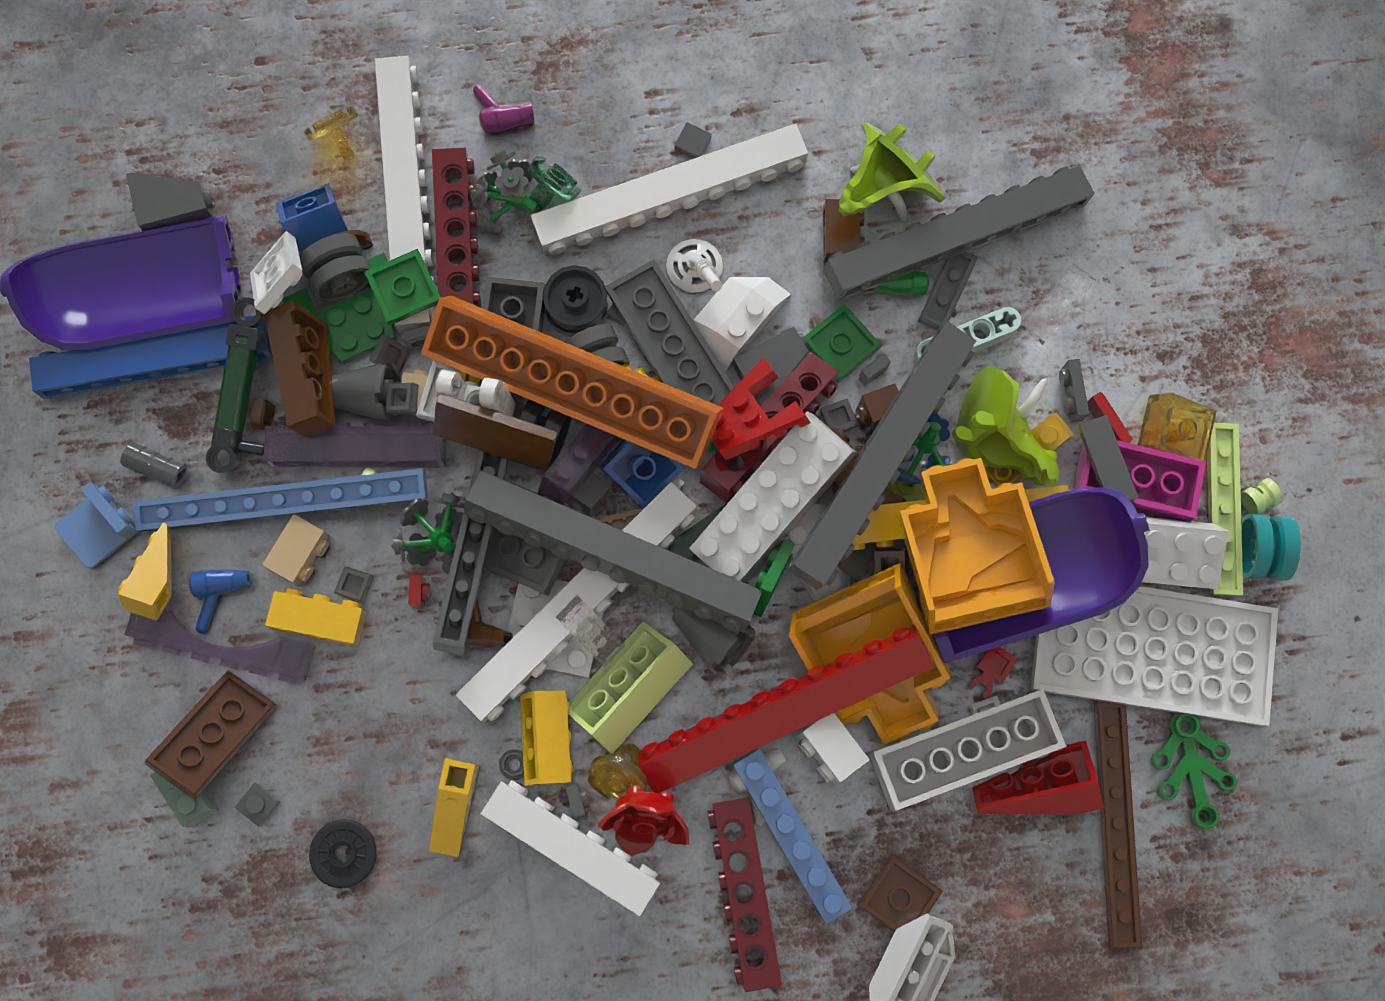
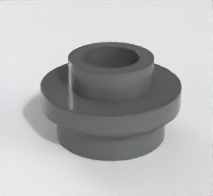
[499,749,524,780]

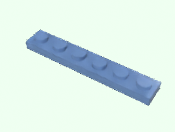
[732,748,852,925]

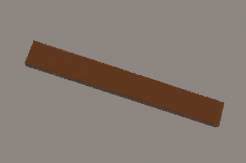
[1094,702,1142,949]

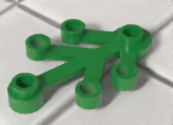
[1151,713,1237,829]

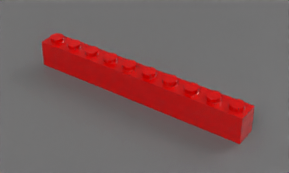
[638,625,934,794]

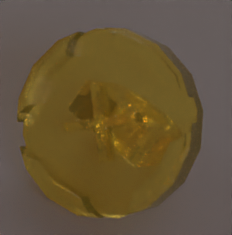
[303,105,358,161]

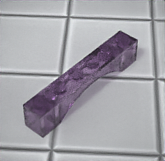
[124,608,316,684]

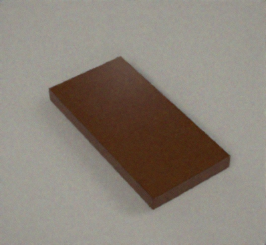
[432,394,557,472]
[145,670,276,800]

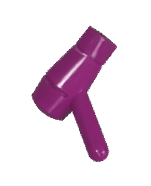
[473,85,535,133]

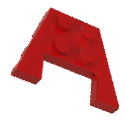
[712,358,811,460]

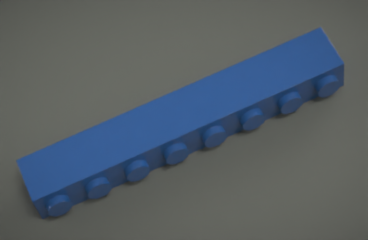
[29,316,273,399]

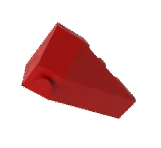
[972,740,1104,815]

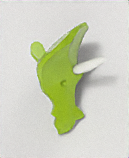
[839,121,946,222]
[952,365,1059,488]

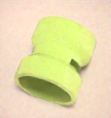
[1241,478,1283,514]

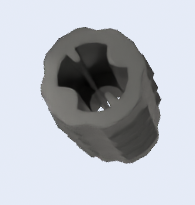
[120,442,188,488]

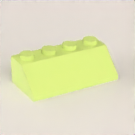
[568,621,693,754]

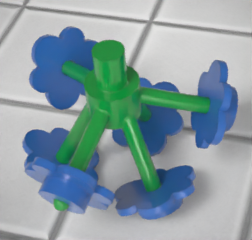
[897,413,952,487]

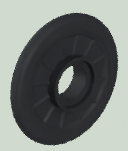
[309,819,377,888]

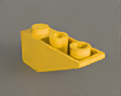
[985,413,1075,487]
[118,523,171,621]
[429,758,479,857]

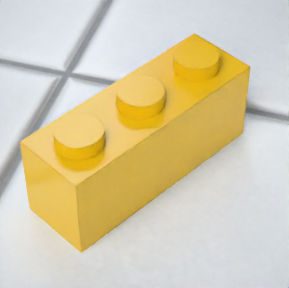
[265,588,367,647]
[520,690,573,786]

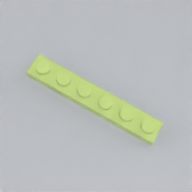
[1206,422,1243,597]

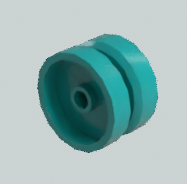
[1241,514,1301,581]

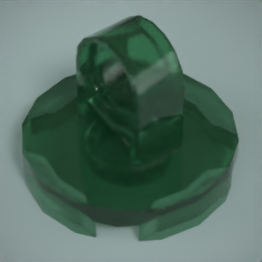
[528,156,581,213]

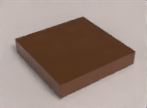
[857,855,943,933]

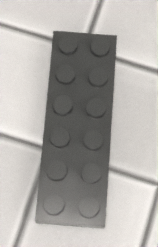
[605,259,735,405]

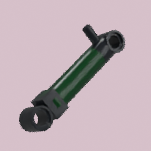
[206,297,266,473]

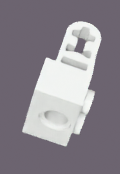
[436,370,516,417]

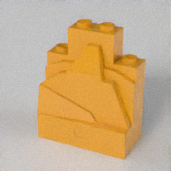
[900,458,1055,635]
[789,563,950,744]

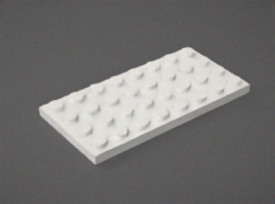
[1030,586,1278,727]

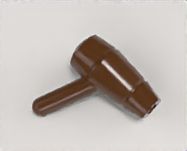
[466,598,513,648]

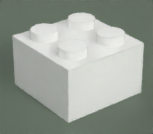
[798,713,870,785]

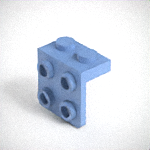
[55,482,138,568]

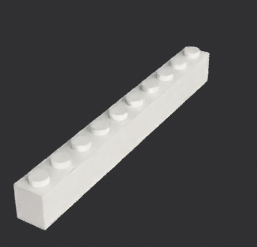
[375,55,436,334]
[530,123,808,256]
[456,482,697,723]

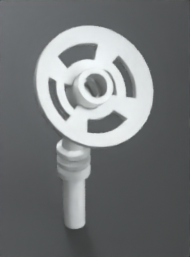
[666,239,723,294]

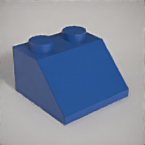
[276,183,348,252]
[598,439,685,509]

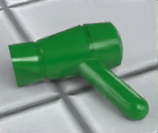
[873,270,929,296]

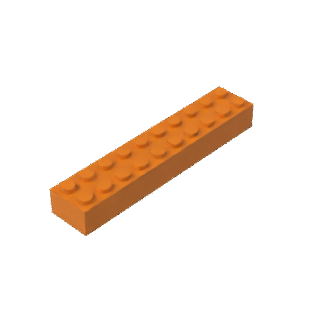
[421,296,723,469]

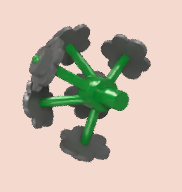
[471,150,538,234]
[391,492,465,574]

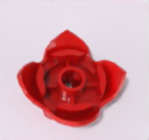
[598,787,690,856]

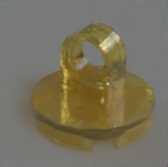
[588,743,648,799]

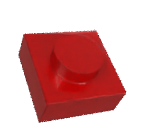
[408,575,430,609]

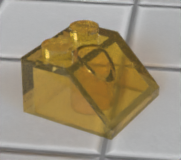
[1138,392,1217,461]

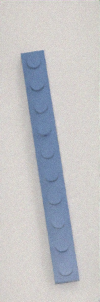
[132,468,428,531]

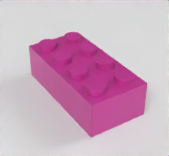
[1072,440,1206,521]

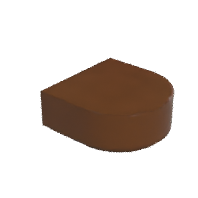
[251,398,275,431]

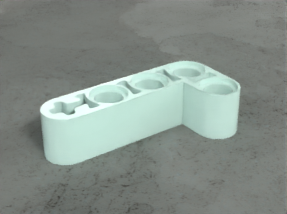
[913,307,1021,397]

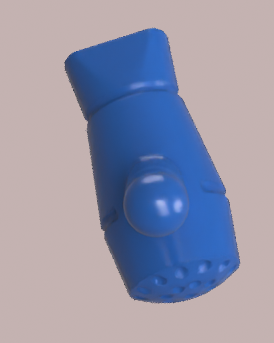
[189,570,250,634]

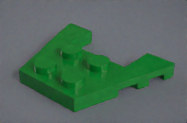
[282,253,396,365]

